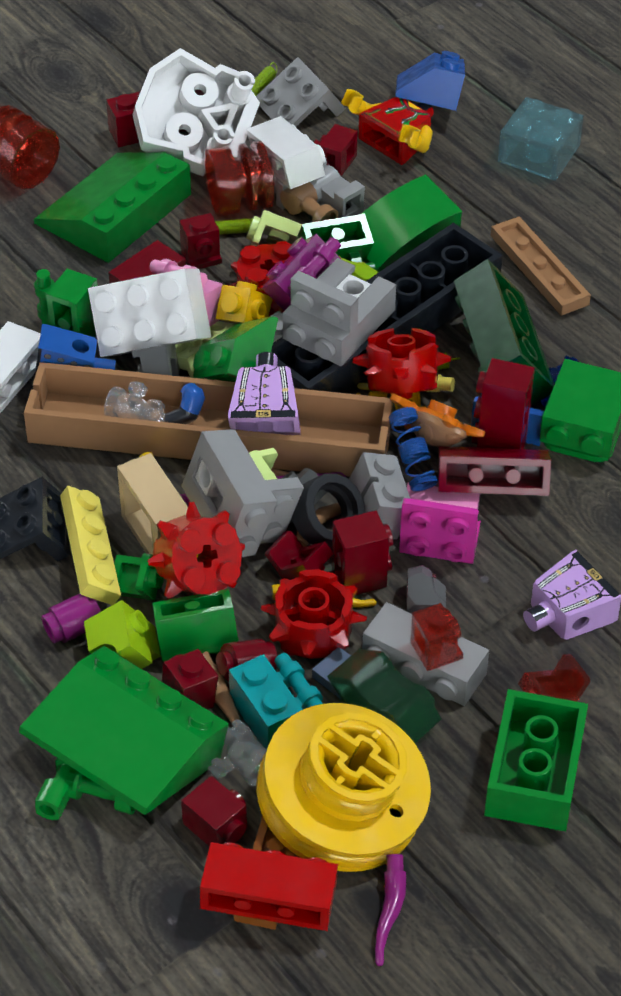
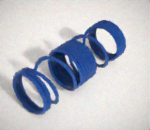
[388,407,438,492]

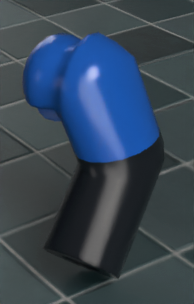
[161,383,205,424]

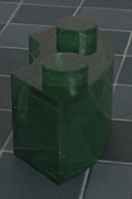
[327,649,442,743]

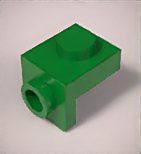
[114,553,164,601]

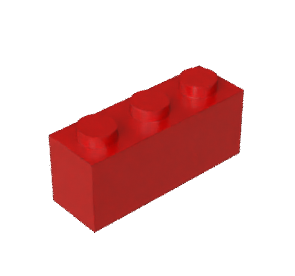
[200,842,338,931]

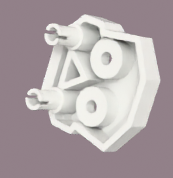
[133,48,260,176]

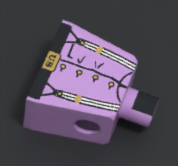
[228,352,301,435]
[523,550,621,639]

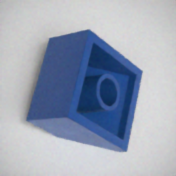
[395,51,465,111]

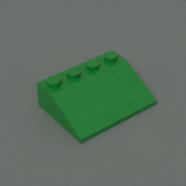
[34,152,191,263]
[19,646,229,815]

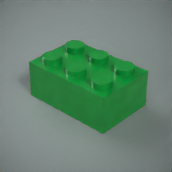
[484,689,588,832]

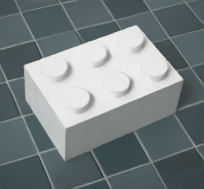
[88,269,211,357]

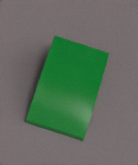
[360,174,462,272]

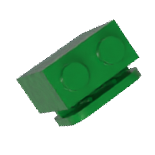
[539,359,621,462]

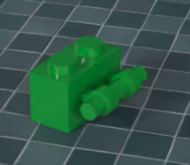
[295,214,376,270]
[34,268,98,338]
[152,589,239,662]

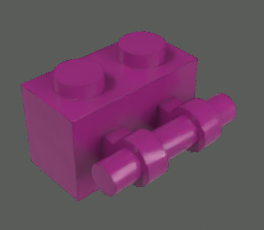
[262,234,341,311]

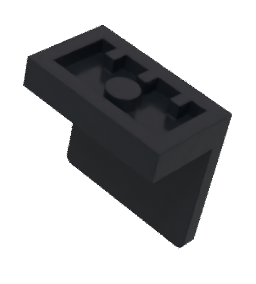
[0,476,70,562]

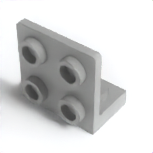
[256,57,346,126]

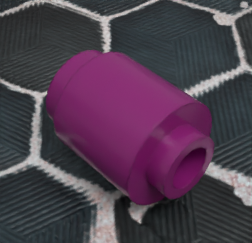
[41,593,101,644]

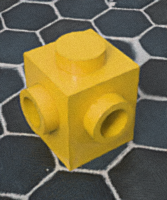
[215,281,272,324]

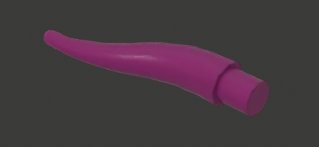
[375,854,406,967]

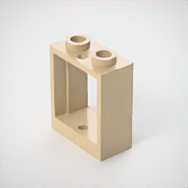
[117,453,188,555]

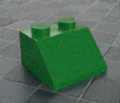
[193,316,278,382]

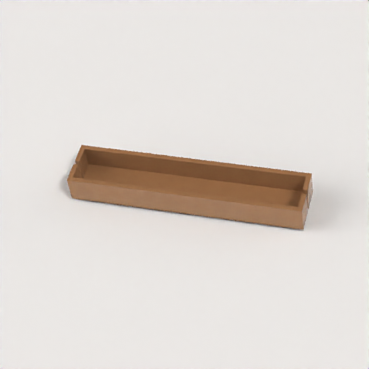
[24,362,393,477]

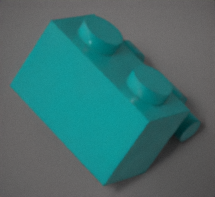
[229,653,323,751]

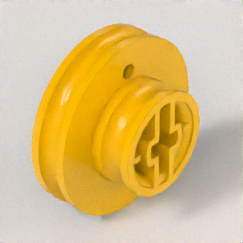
[256,703,431,872]

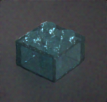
[498,97,584,181]

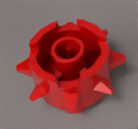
[228,241,292,317]
[353,328,451,400]
[148,501,245,599]
[260,569,367,659]

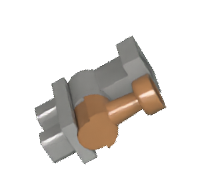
[269,161,365,222]

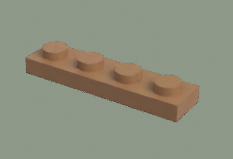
[491,216,591,316]

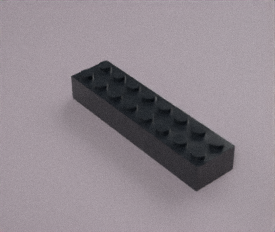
[271,223,503,393]

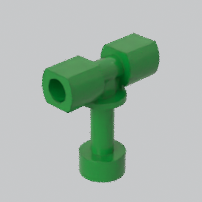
[35,758,136,820]

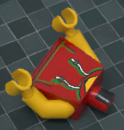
[341,89,434,165]

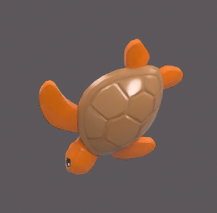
[389,393,485,447]

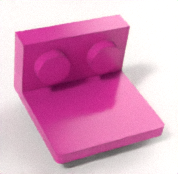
[399,498,481,564]

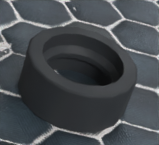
[292,474,365,547]

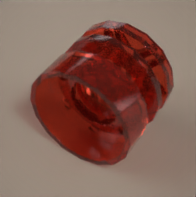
[0,105,60,190]
[204,140,275,217]

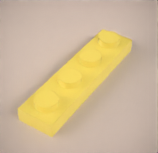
[60,485,121,605]

